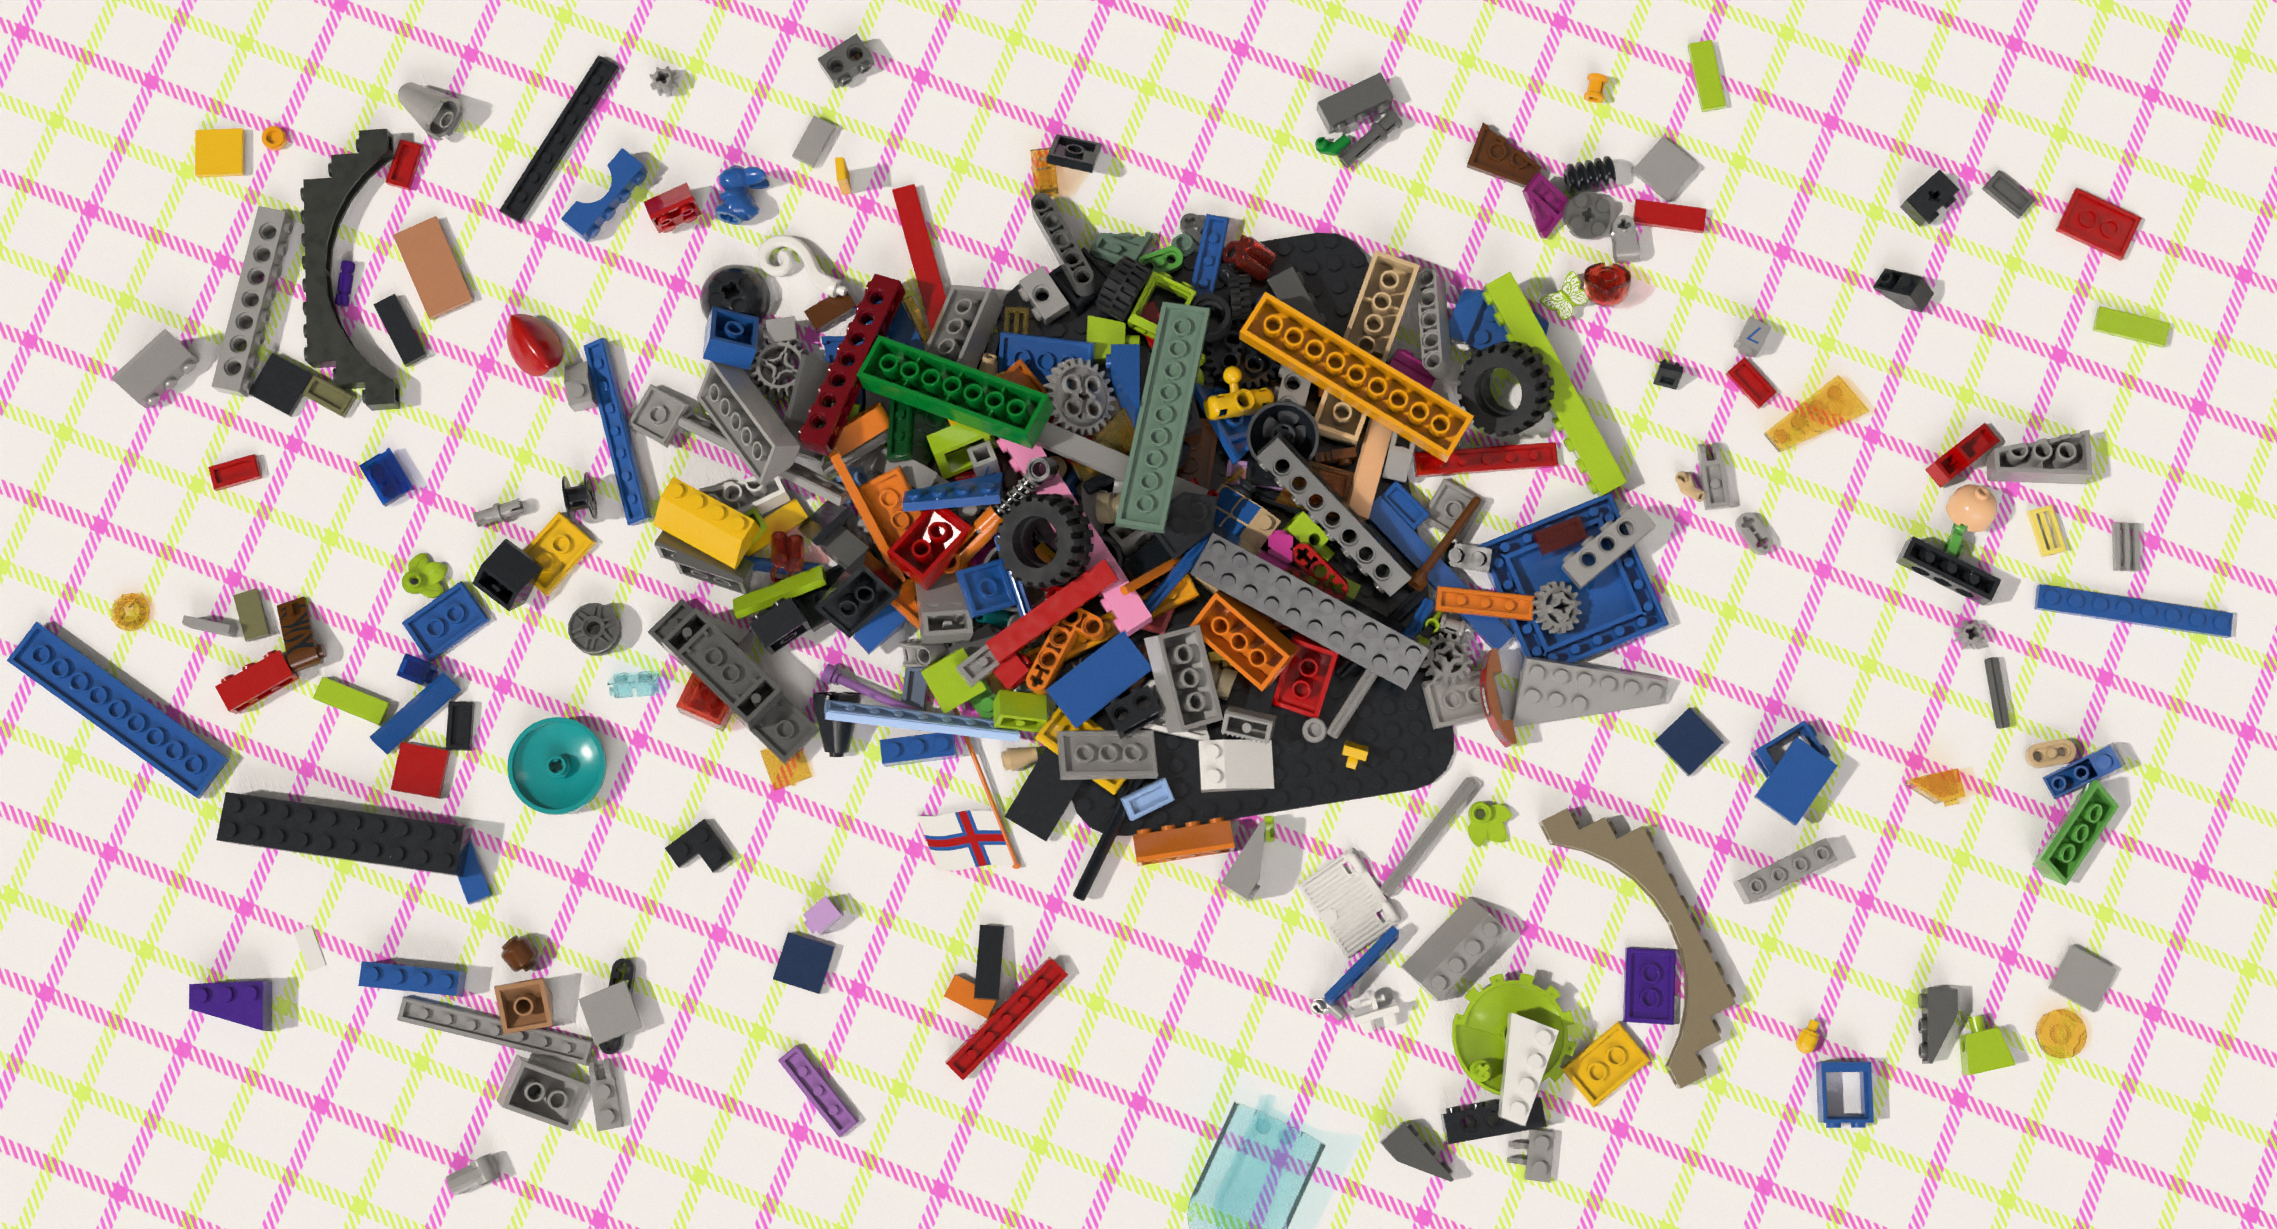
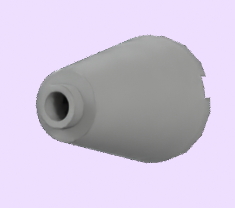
[398,82,463,141]

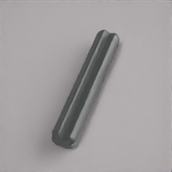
[1984,657,2010,729]

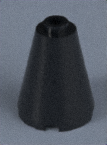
[812,692,861,757]

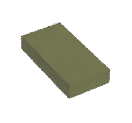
[302,374,356,418]
[233,588,271,642]

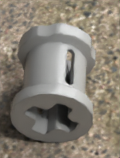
[1436,613,1466,638]

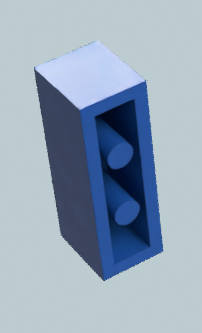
[880,733,957,767]

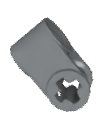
[1610,215,1640,263]
[899,639,946,668]

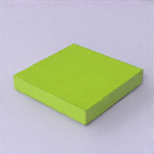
[920,647,987,714]

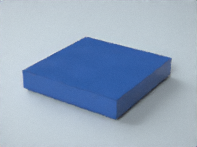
[956,559,1017,619]

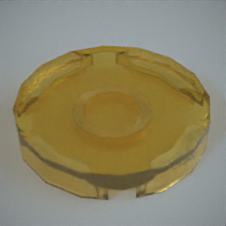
[902,295,930,342]
[2035,1009,2087,1059]

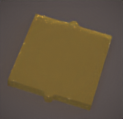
[760,748,812,791]

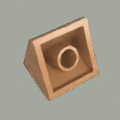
[494,977,553,1034]

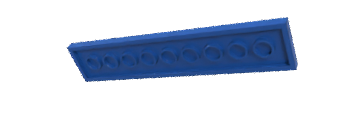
[6,621,230,799]

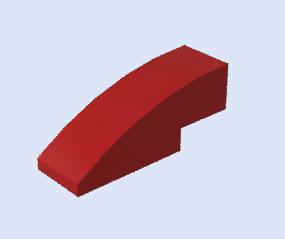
[1925,423,2000,488]

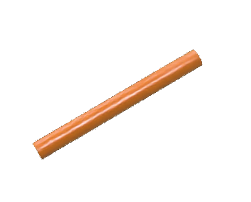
[1120,552,1187,595]

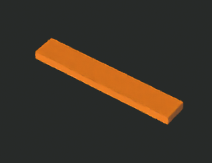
[829,450,906,582]

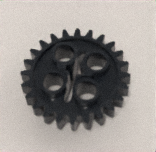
[1205,319,1280,391]

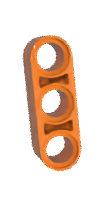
[833,402,889,457]

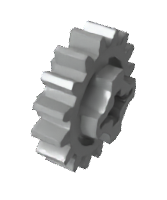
[1531,581,1582,634]
[1420,633,1473,686]

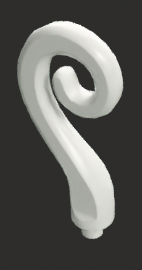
[758,235,848,298]

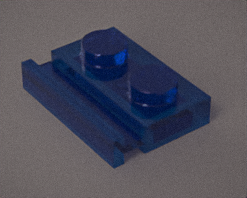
[359,448,415,507]

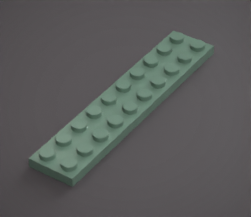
[1115,302,1210,534]

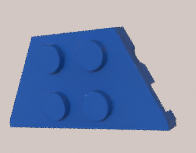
[1194,383,1254,465]

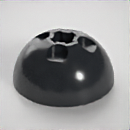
[700,264,771,324]
[1247,401,1319,469]

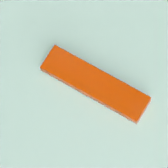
[1435,586,1535,621]

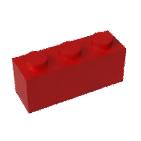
[215,650,300,714]

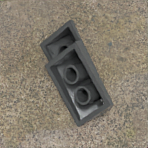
[654,531,755,595]

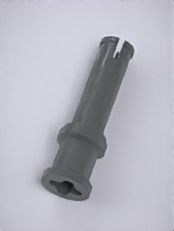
[1338,109,1403,169]

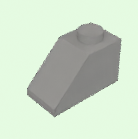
[564,361,598,412]

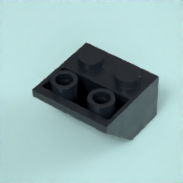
[472,539,544,611]

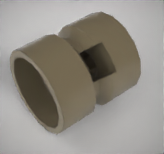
[1096,492,1122,524]
[1209,661,1238,701]

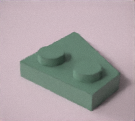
[1090,232,1153,264]

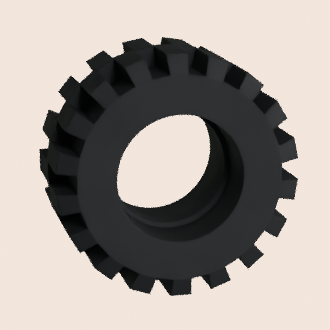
[1096,256,1152,322]

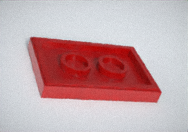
[2055,187,2141,261]

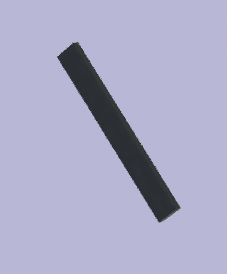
[499,55,620,224]

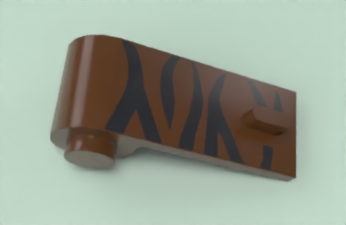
[277,596,327,673]

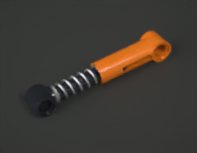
[944,456,1058,574]

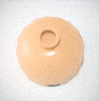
[1946,484,1997,532]

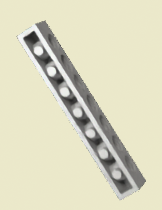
[211,206,294,397]

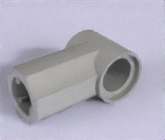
[446,1153,501,1196]

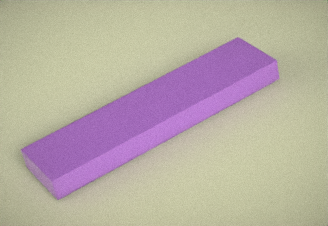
[778,1045,859,1138]

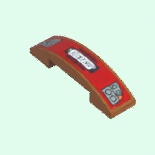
[1480,648,1517,748]

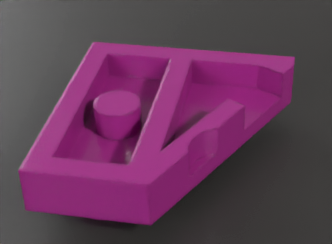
[1522,173,1569,239]

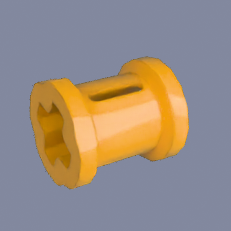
[1584,73,1609,103]

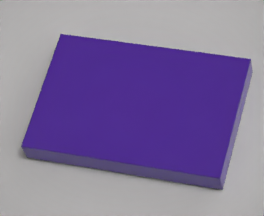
[1623,948,1676,1025]

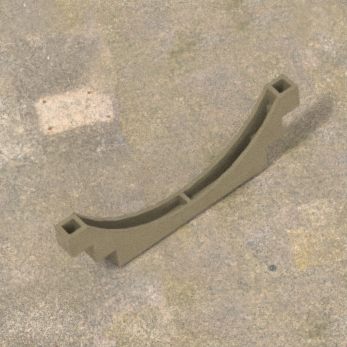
[1538,808,1736,1089]

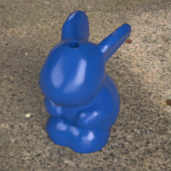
[714,165,770,225]

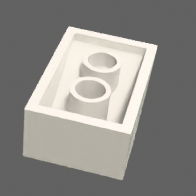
[1198,740,1274,793]

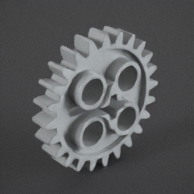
[1043,358,1115,436]

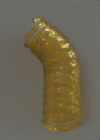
[1223,467,1244,484]

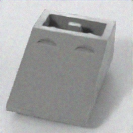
[915,572,973,645]

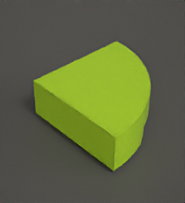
[1263,816,1275,843]

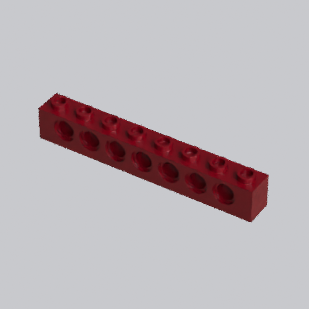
[798,274,906,456]

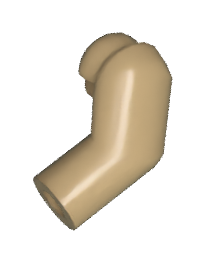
[1675,471,1705,502]

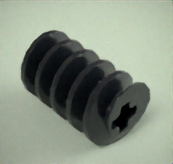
[1563,156,1616,194]

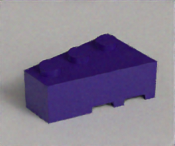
[189,981,272,1031]

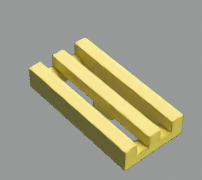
[2027,505,2067,558]

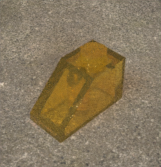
[1030,147,1059,196]
[1904,768,1966,807]

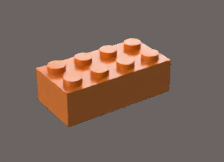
[1189,590,1299,691]

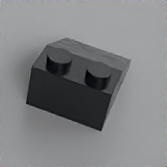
[814,550,902,638]

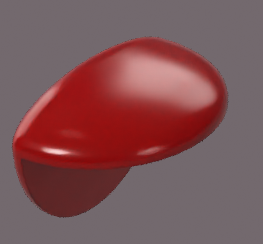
[506,314,564,377]

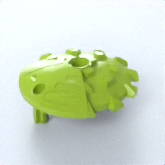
[1452,973,1576,1095]

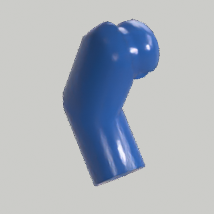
[1063,468,1082,502]

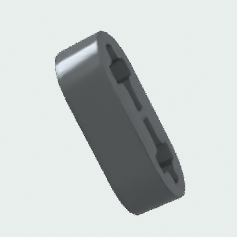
[1180,213,1205,246]

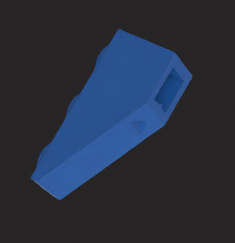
[2042,742,2125,799]

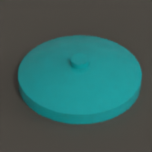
[507,717,607,815]

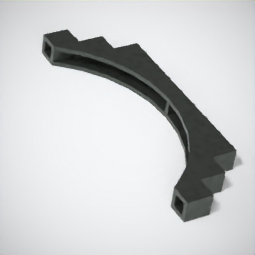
[300,129,400,411]

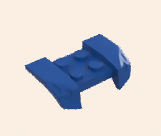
[1448,288,1549,351]

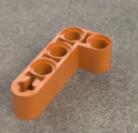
[1026,608,1107,695]

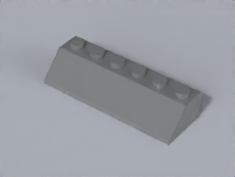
[697,361,800,485]

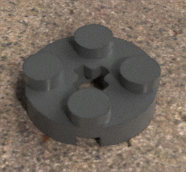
[1563,191,1611,239]

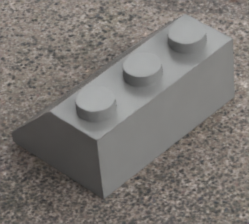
[111,329,200,409]

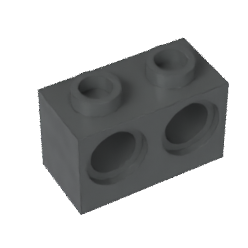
[818,33,874,89]

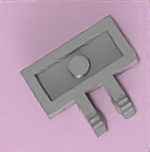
[1507,1130,1555,1183]

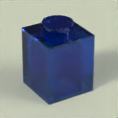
[396,653,438,688]

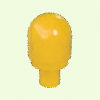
[1796,1019,1820,1054]

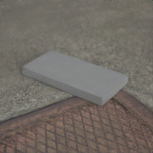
[1057,730,1158,780]

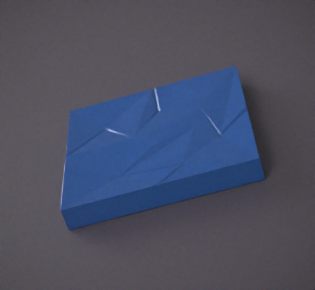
[1478,492,1669,664]

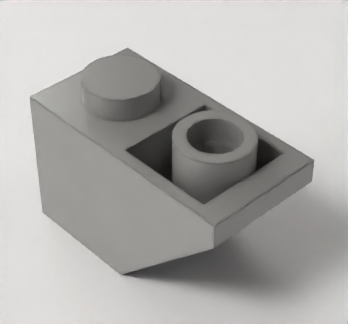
[1382,431,1415,483]

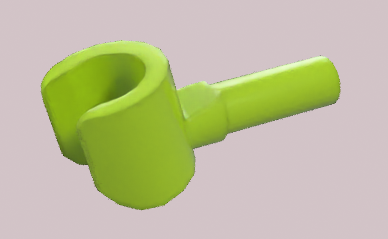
[1423,611,1443,635]

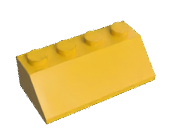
[653,477,761,570]

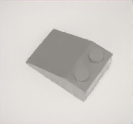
[1220,821,1265,902]
[496,1054,590,1131]

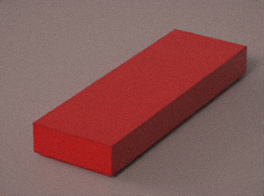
[1633,199,1707,234]

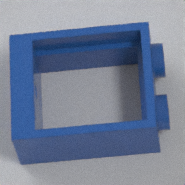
[1751,720,1830,779]
[1816,1062,1874,1128]

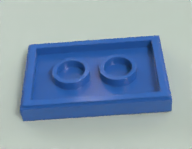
[402,581,490,662]
[1754,737,1838,826]

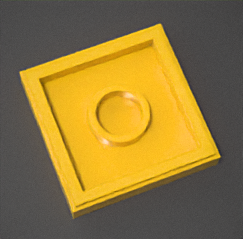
[195,128,245,178]

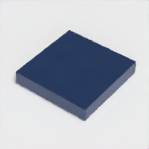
[1654,707,1724,776]
[773,932,835,994]

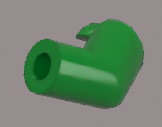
[1315,134,1351,156]

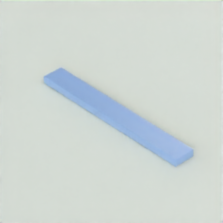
[824,700,1020,742]

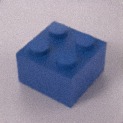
[703,306,759,370]

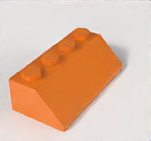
[1133,817,1235,866]

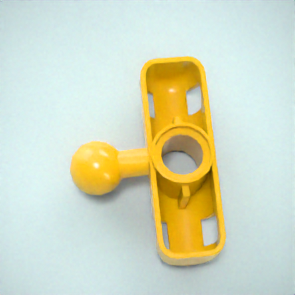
[1203,366,1274,420]

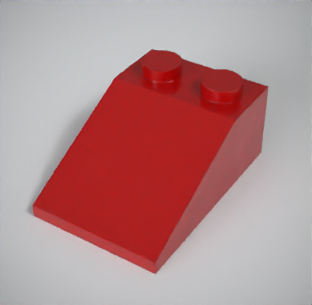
[887,508,972,591]
[1272,631,1339,718]

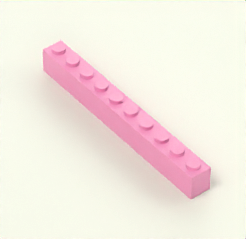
[996,437,1153,636]

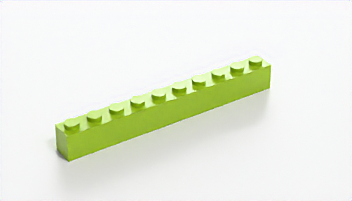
[1482,271,1627,497]

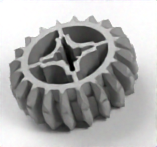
[750,340,809,401]

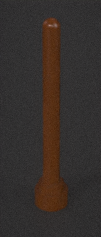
[1407,496,1481,591]

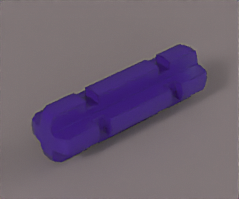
[335,260,355,307]

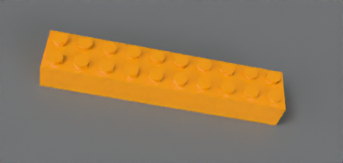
[1239,292,1474,463]

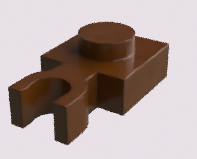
[1314,447,1357,467]

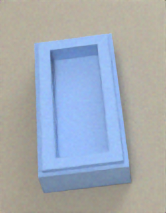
[1120,778,1175,821]

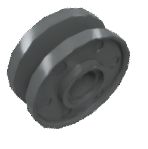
[568,603,622,656]

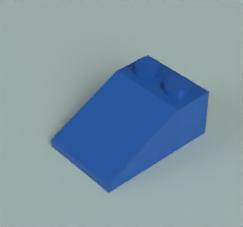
[1106,344,1140,430]

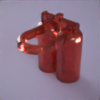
[1222,235,1275,281]
[770,531,804,583]

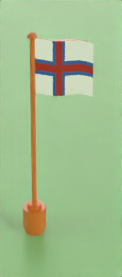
[917,707,1021,871]

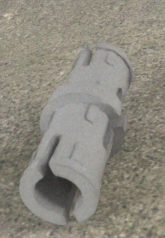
[473,498,524,527]

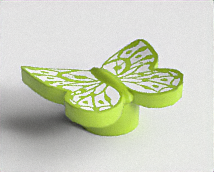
[1540,271,1590,321]

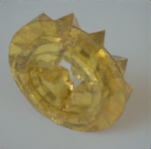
[109,593,150,631]

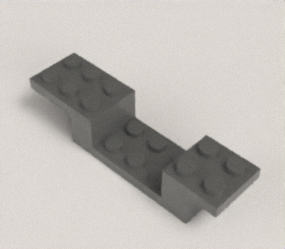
[648,598,820,765]

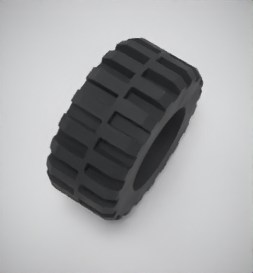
[1457,341,1554,437]
[996,493,1094,589]

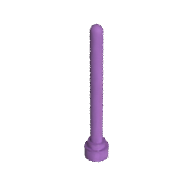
[821,664,922,711]

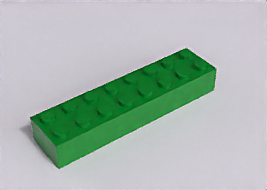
[857,335,1054,449]

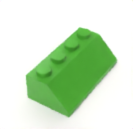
[2032,779,2119,886]

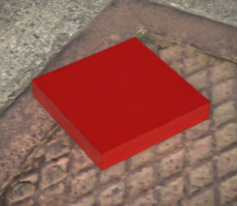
[391,742,450,799]

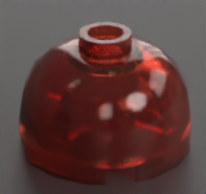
[1583,263,1631,308]

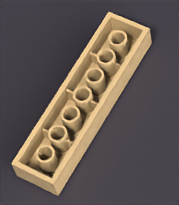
[1314,250,1420,448]

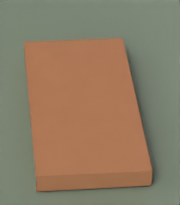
[393,216,474,320]

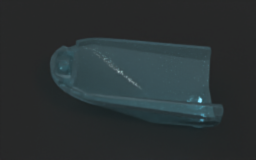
[1187,1101,1326,1229]

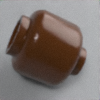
[501,935,538,972]

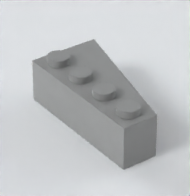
[1986,429,2093,484]

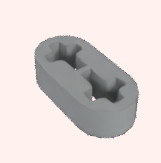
[1735,512,1773,555]

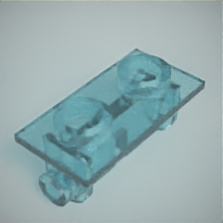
[607,671,659,698]

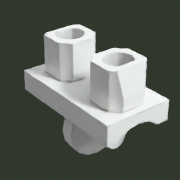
[1351,990,1400,1034]

